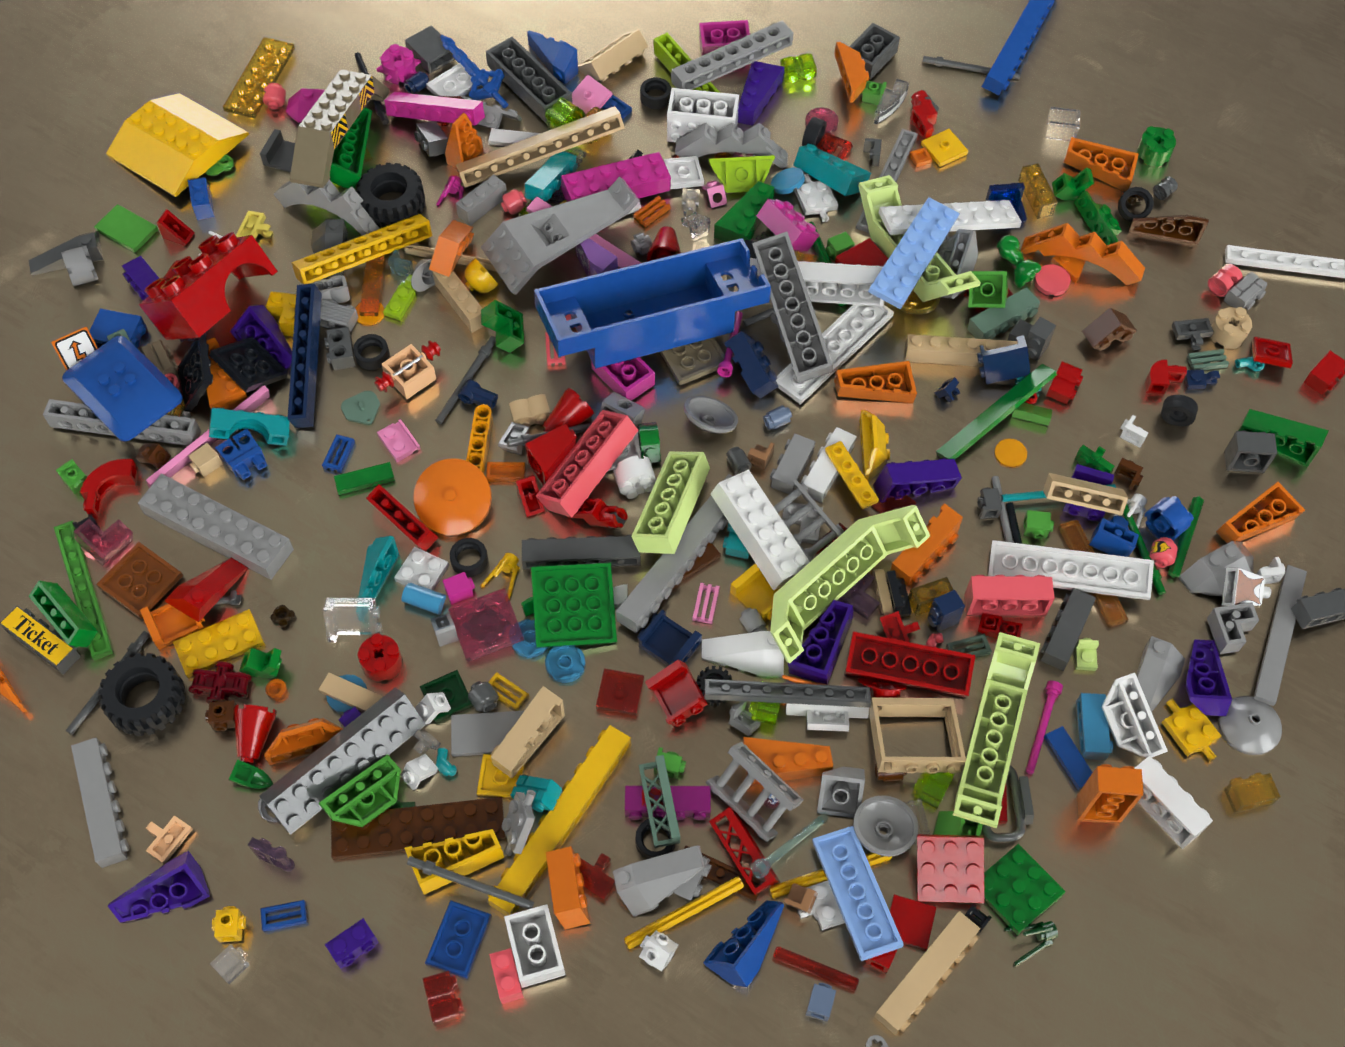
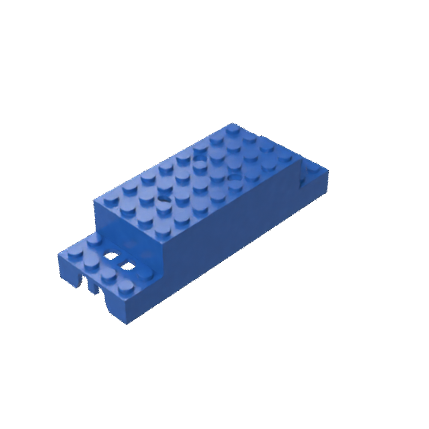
[534,238,771,369]

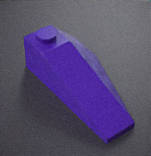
[230,305,292,371]

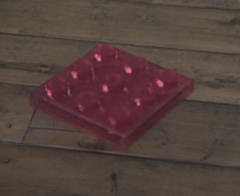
[448,588,524,662]

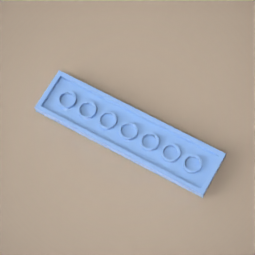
[868,197,960,309]

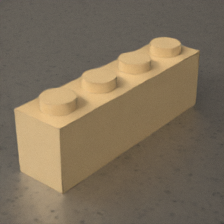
[433,271,484,333]
[1043,473,1128,515]

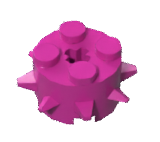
[376,44,421,85]

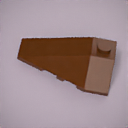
[1128,214,1209,245]

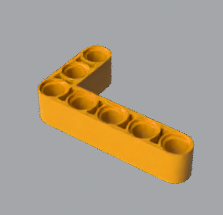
[466,404,493,475]

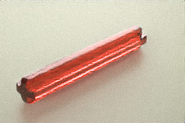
[773,947,859,991]

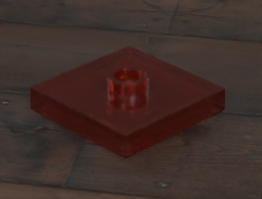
[596,668,644,716]

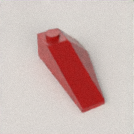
[165,557,248,622]

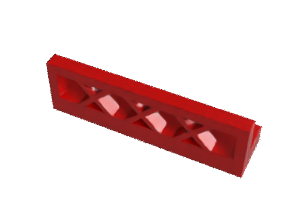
[709,807,780,895]

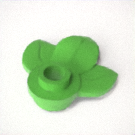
[206,154,234,176]

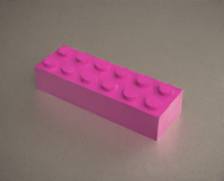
[561,152,671,202]

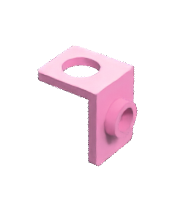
[702,180,727,208]

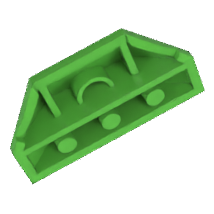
[319,754,401,827]

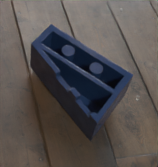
[724,331,779,398]

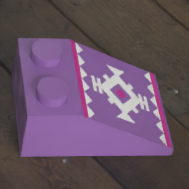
[575,238,618,277]

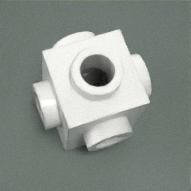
[639,930,678,972]

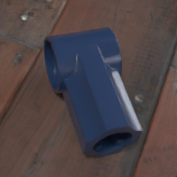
[458,380,498,409]

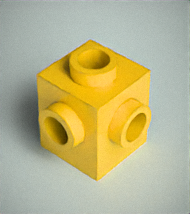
[212,906,246,942]

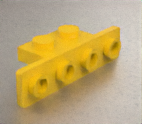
[825,441,879,509]

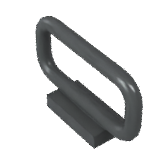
[982,765,1034,842]

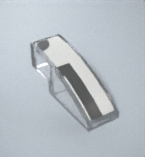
[874,79,909,124]

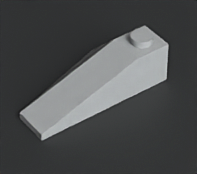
[613,845,705,917]

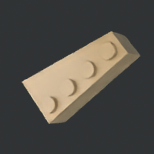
[491,686,565,778]

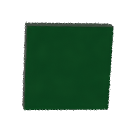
[420,670,473,723]

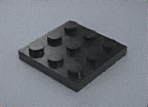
[178,335,213,413]
[209,336,289,393]

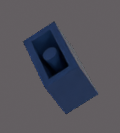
[928,590,965,632]

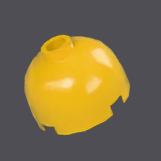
[465,258,499,293]

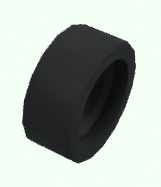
[640,77,671,109]
[802,117,827,148]
[1118,187,1154,222]
[353,334,390,370]
[450,538,488,577]
[635,817,676,859]

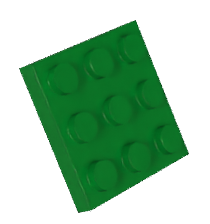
[984,843,1066,935]

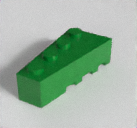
[714,181,774,242]
[1238,409,1329,467]

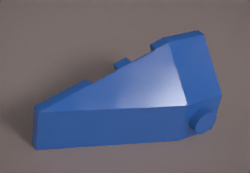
[527,30,578,84]
[703,900,784,987]

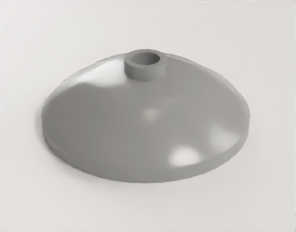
[684,395,738,434]
[1218,696,1282,755]
[853,796,918,856]

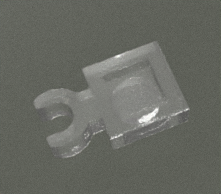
[682,188,700,216]

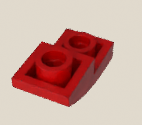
[978,613,1023,639]

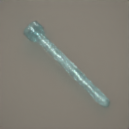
[750,813,828,879]

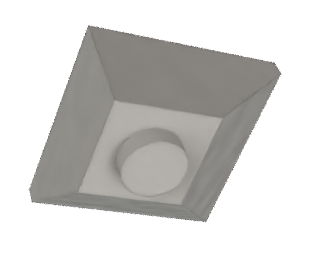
[817,766,865,818]

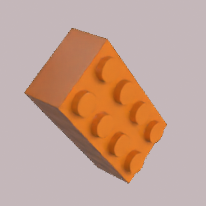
[1077,764,1144,823]

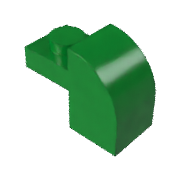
[1052,167,1094,201]
[638,422,661,463]
[239,648,282,679]

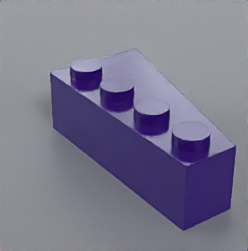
[738,61,784,126]
[122,256,159,301]
[873,458,962,504]

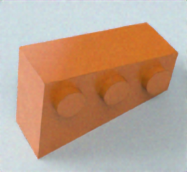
[546,846,591,930]

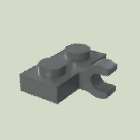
[1172,318,1214,351]

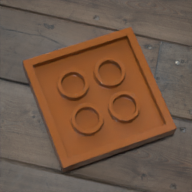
[96,542,183,619]

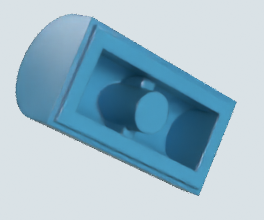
[401,583,446,615]

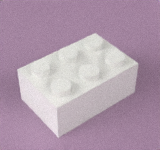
[504,904,565,988]

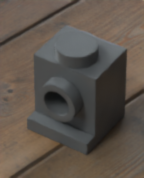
[977,487,1002,519]

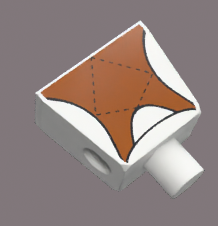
[1222,568,1271,606]

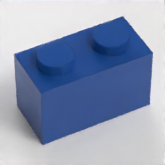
[188,177,215,220]

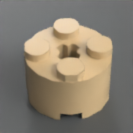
[1210,307,1252,349]

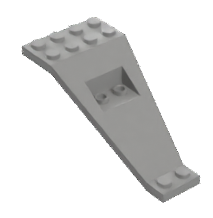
[481,177,640,295]

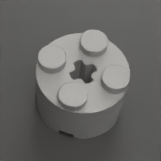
[61,245,98,286]

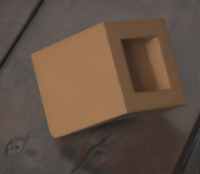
[748,442,775,470]
[783,883,818,914]

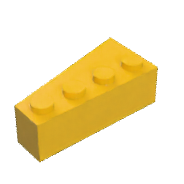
[404,829,505,895]

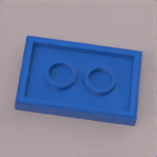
[425,900,492,979]

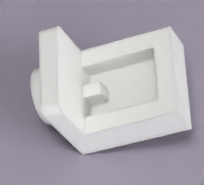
[415,692,451,724]
[401,754,438,790]

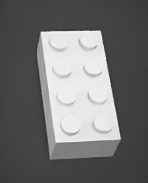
[1134,755,1213,849]

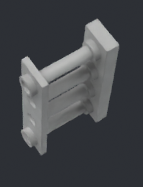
[774,479,844,562]
[706,742,804,842]

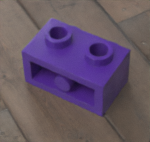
[325,918,379,969]

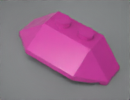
[286,88,325,123]

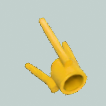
[480,553,520,603]

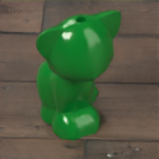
[996,235,1041,288]

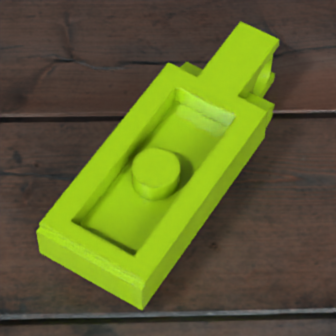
[383,274,416,321]

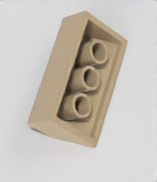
[578,29,649,82]

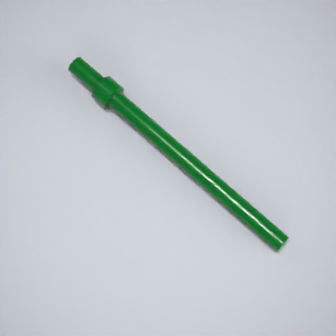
[1123,504,1166,595]

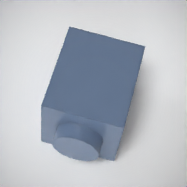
[806,983,836,1022]

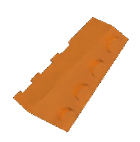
[206,337,248,410]
[743,737,833,785]

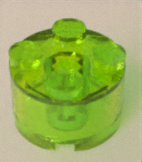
[545,97,585,129]

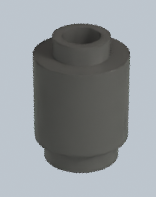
[726,447,752,475]

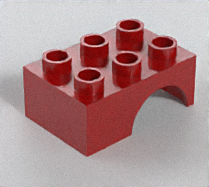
[139,232,278,340]

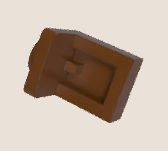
[135,443,171,470]
[1115,458,1144,491]

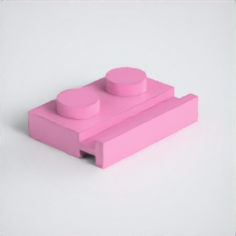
[377,419,420,462]

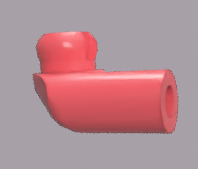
[926,632,944,647]

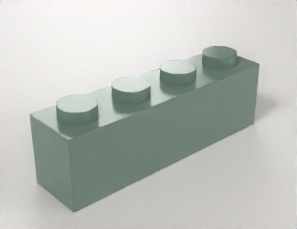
[967,287,1040,340]

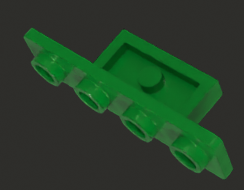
[1074,191,1122,245]

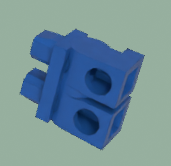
[215,428,267,480]

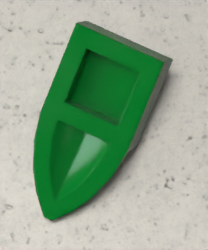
[228,760,273,789]

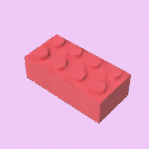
[965,574,1055,616]

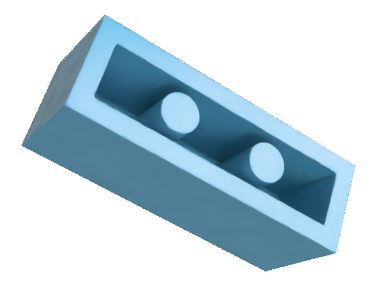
[1076,693,1113,760]

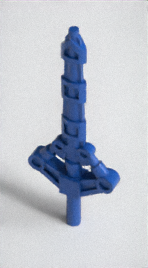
[440,35,508,109]

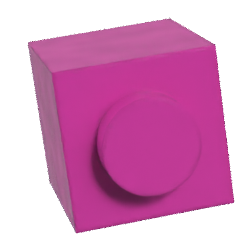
[442,572,475,605]

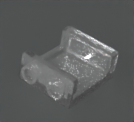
[323,598,382,642]

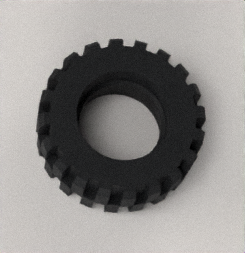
[356,163,425,228]
[98,653,186,736]

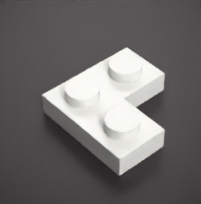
[782,502,823,544]

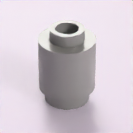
[739,608,767,633]

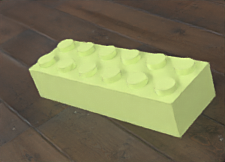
[631,451,710,554]

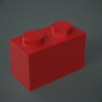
[1304,350,1345,395]

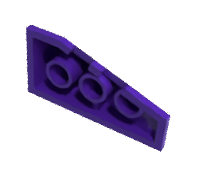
[1185,639,1232,716]
[108,850,210,923]

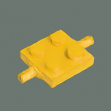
[1161,698,1221,762]

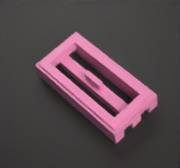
[692,583,720,624]

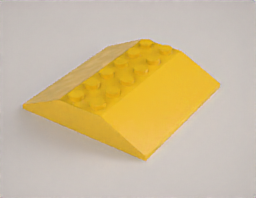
[106,93,249,197]

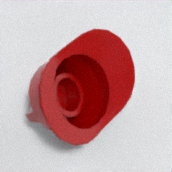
[858,678,907,698]

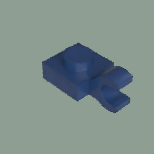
[1184,369,1220,390]

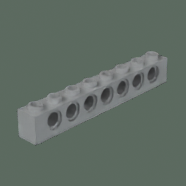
[671,20,794,90]
[43,399,201,446]

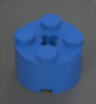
[1144,496,1194,541]

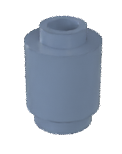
[763,405,792,430]

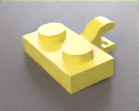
[236,211,273,240]

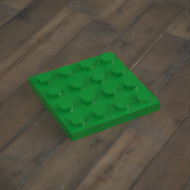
[530,563,617,648]

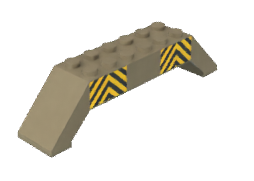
[290,70,389,188]

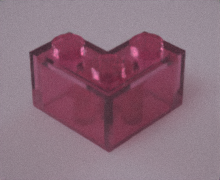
[74,519,133,566]

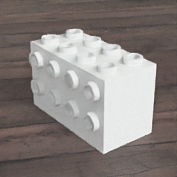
[667,88,739,143]

